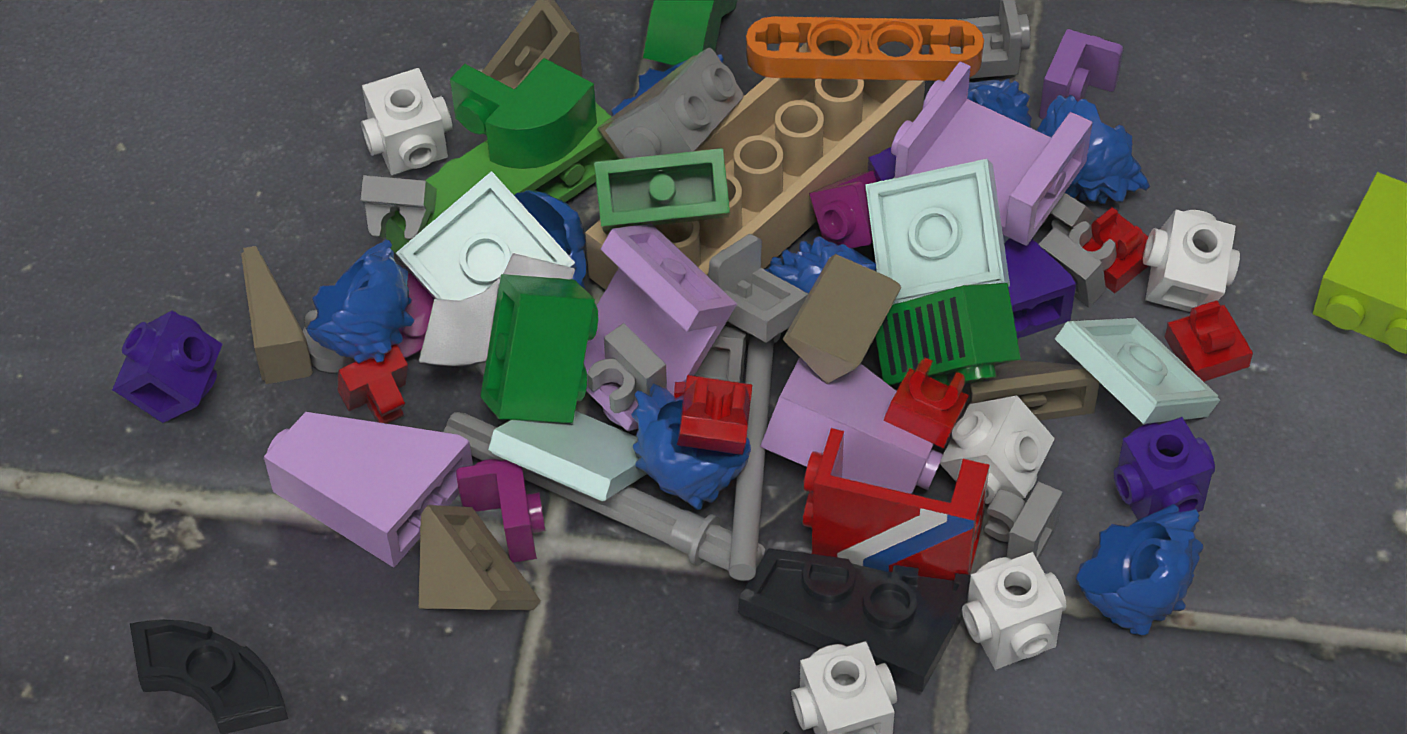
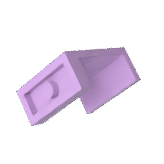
[891,62,1093,246]
[584,223,737,431]

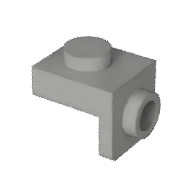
[950,0,1030,79]
[708,234,808,342]

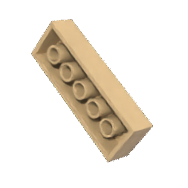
[585,40,925,290]

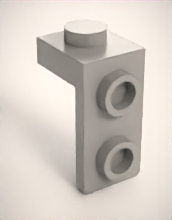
[605,48,743,159]

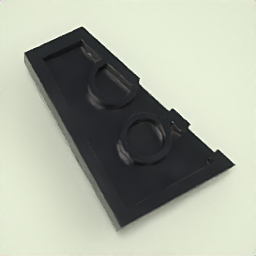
[738,548,971,692]

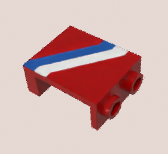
[803,428,990,581]

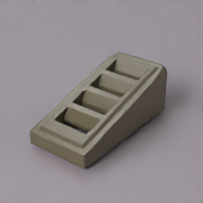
[241,246,313,384]

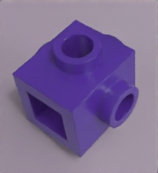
[112,310,223,423]
[1114,417,1215,520]

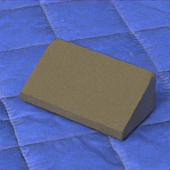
[783,254,901,384]

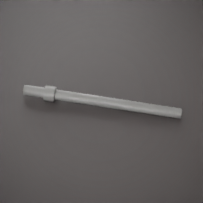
[729,332,781,581]

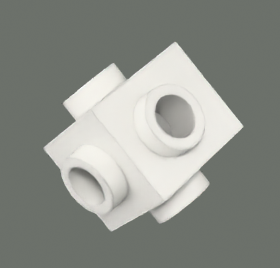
[361,68,453,175]
[1143,210,1240,312]
[940,396,1055,504]
[962,552,1066,670]
[791,641,897,734]

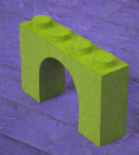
[1313,172,1407,354]

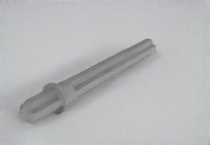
[443,412,765,571]

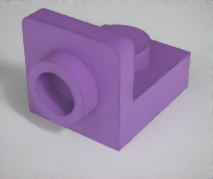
[1039,29,1123,119]

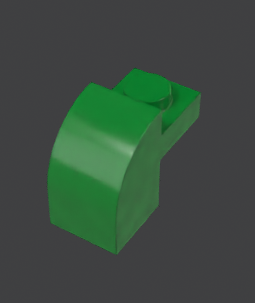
[643,0,737,65]
[450,58,597,169]

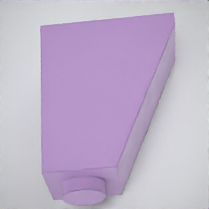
[760,357,943,494]
[264,412,473,568]

